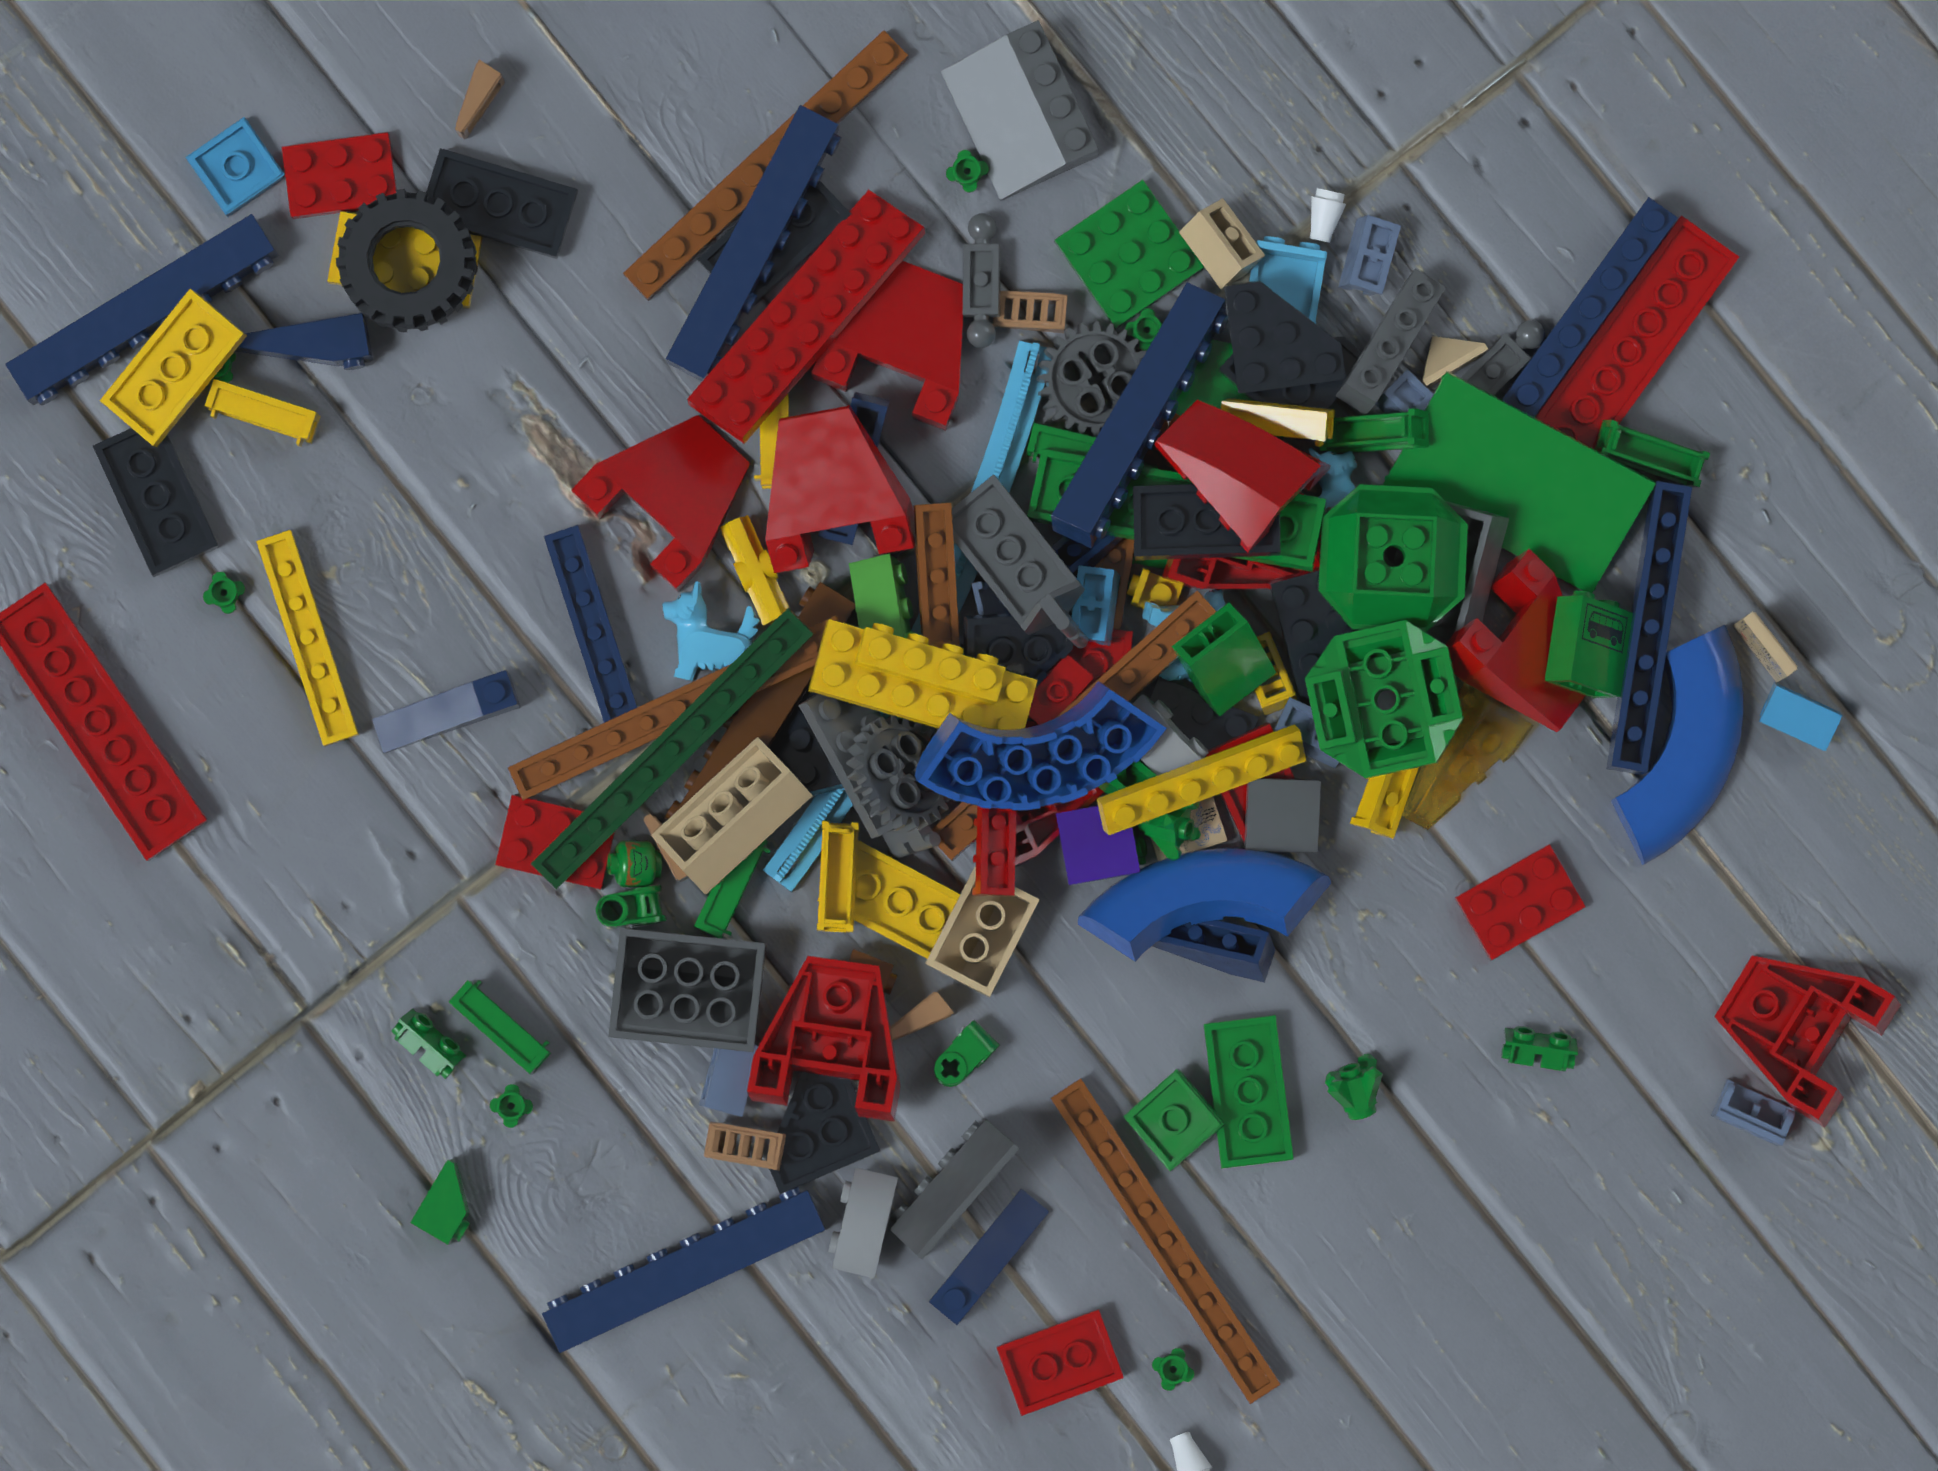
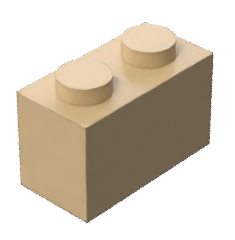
[1179,198,1265,289]

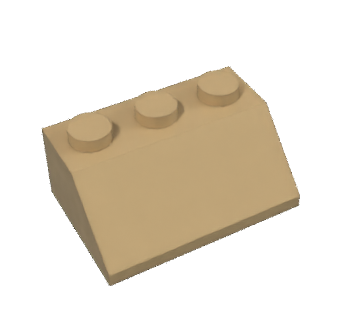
[925,867,1040,998]

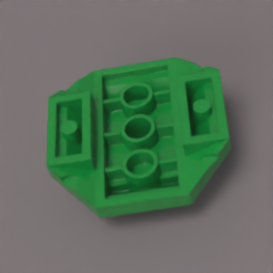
[1318,484,1468,633]
[1305,620,1464,779]

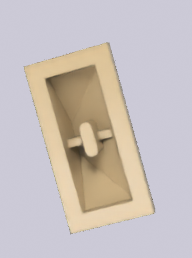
[1421,336,1489,388]

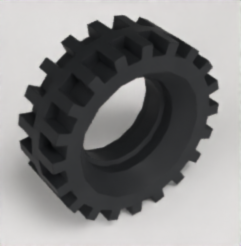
[336,189,478,332]

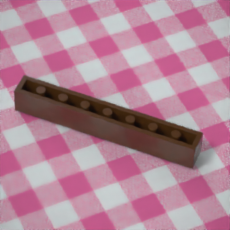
[665,582,856,820]

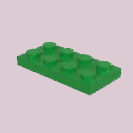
[1203,1015,1294,1169]

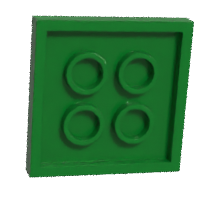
[1054,179,1204,330]

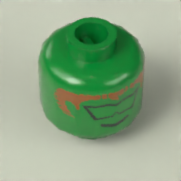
[607,840,662,887]

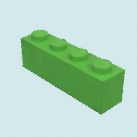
[849,554,915,638]

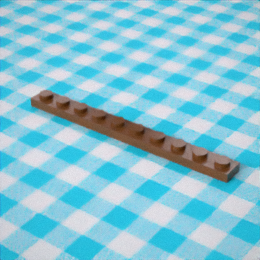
[623,30,909,301]
[931,590,1217,861]
[508,615,840,800]
[1050,1078,1280,1404]

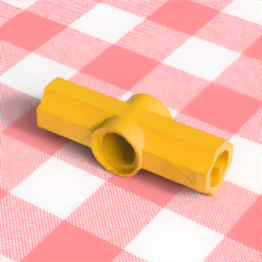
[720,515,790,627]

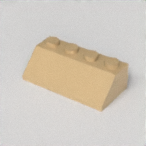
[651,737,813,895]

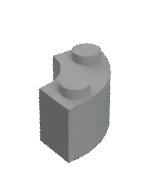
[1133,694,1209,776]
[828,1168,898,1278]

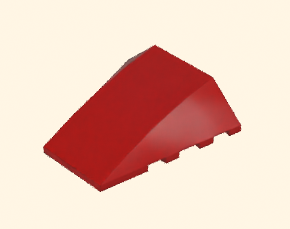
[1154,400,1331,553]

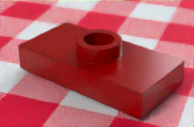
[1028,655,1094,725]

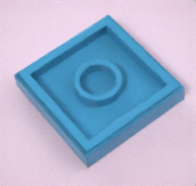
[185,117,285,217]

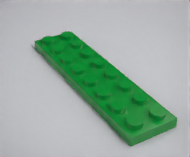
[1027,449,1327,572]

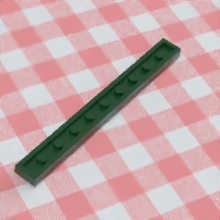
[531,608,814,889]

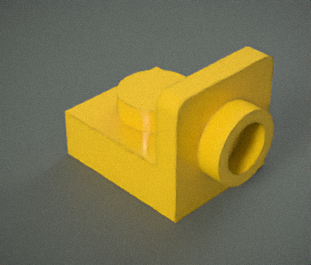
[1127,568,1183,609]

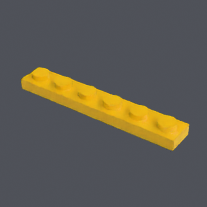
[256,530,359,747]
[1097,724,1306,835]

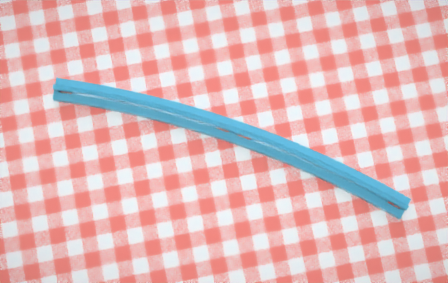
[763,340,1050,892]

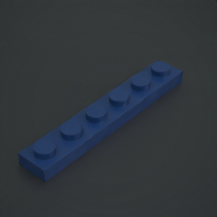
[544,525,637,722]

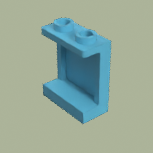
[1249,236,1327,324]

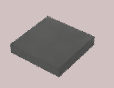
[1244,778,1321,853]

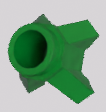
[1138,801,1201,861]
[1325,1054,1383,1120]

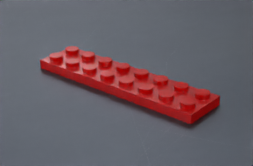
[687,189,926,444]
[1535,215,1739,449]
[0,582,208,861]

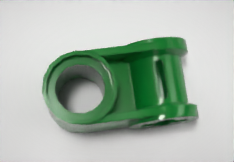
[596,885,667,928]
[934,1020,1000,1087]

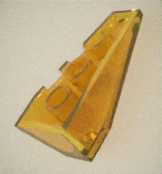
[1402,683,1534,830]

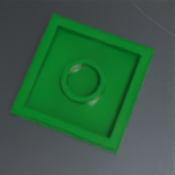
[1123,1069,1226,1172]

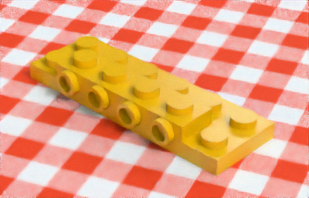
[808,619,1037,730]

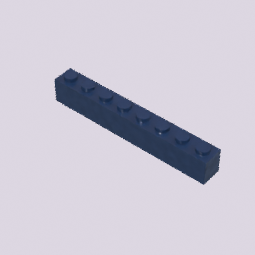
[666,105,842,381]
[1502,197,1678,417]
[5,214,279,405]
[1051,282,1228,549]
[1606,481,1692,775]
[542,1187,826,1353]

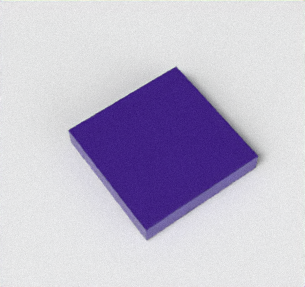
[1056,806,1141,886]

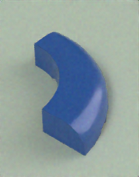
[1611,625,1744,865]
[915,681,1167,810]
[1078,848,1331,962]

